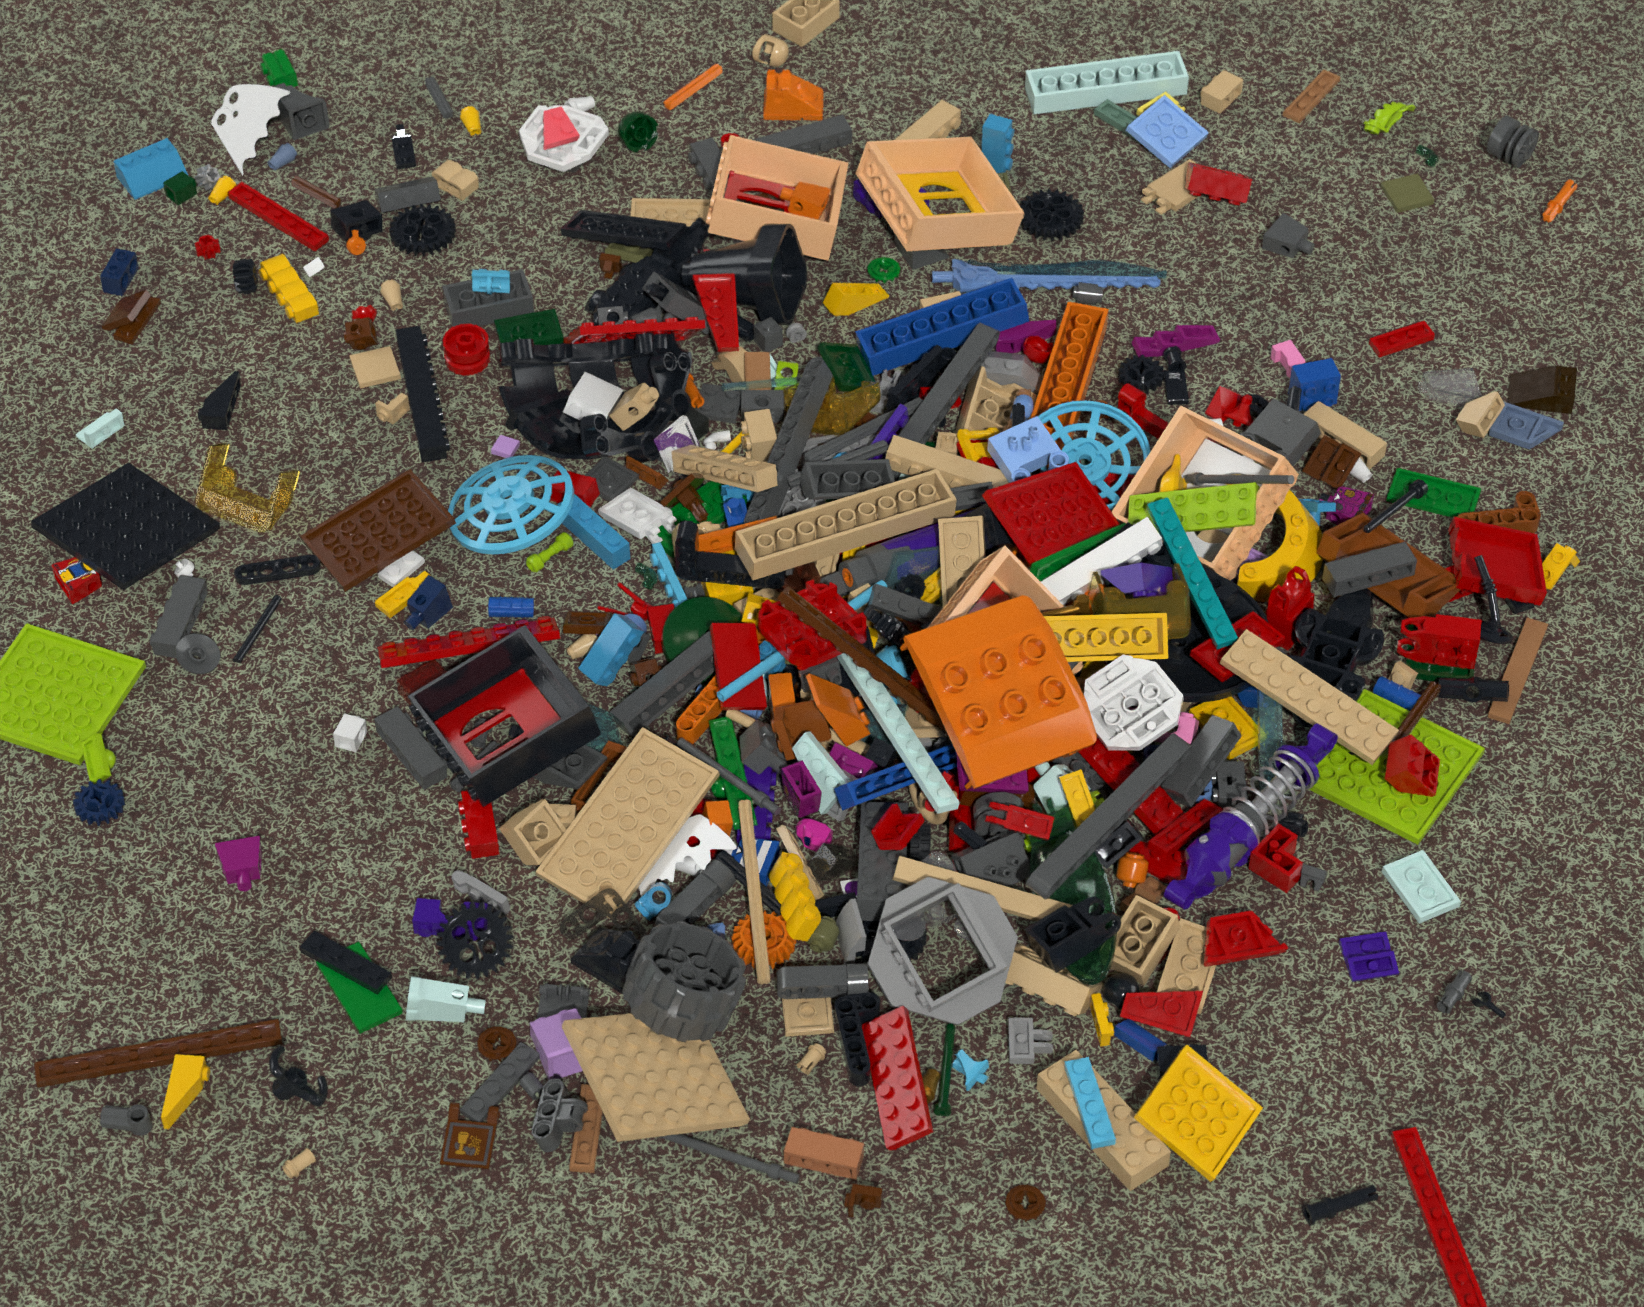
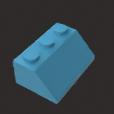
[113,138,188,200]

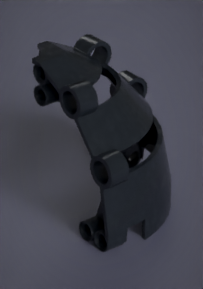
[499,333,692,463]

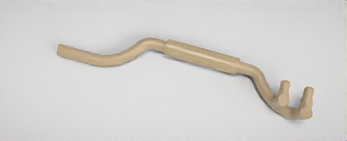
[725,710,958,825]

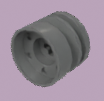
[1487,115,1539,168]

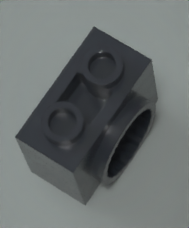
[330,200,383,242]

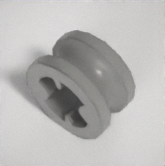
[786,323,807,343]

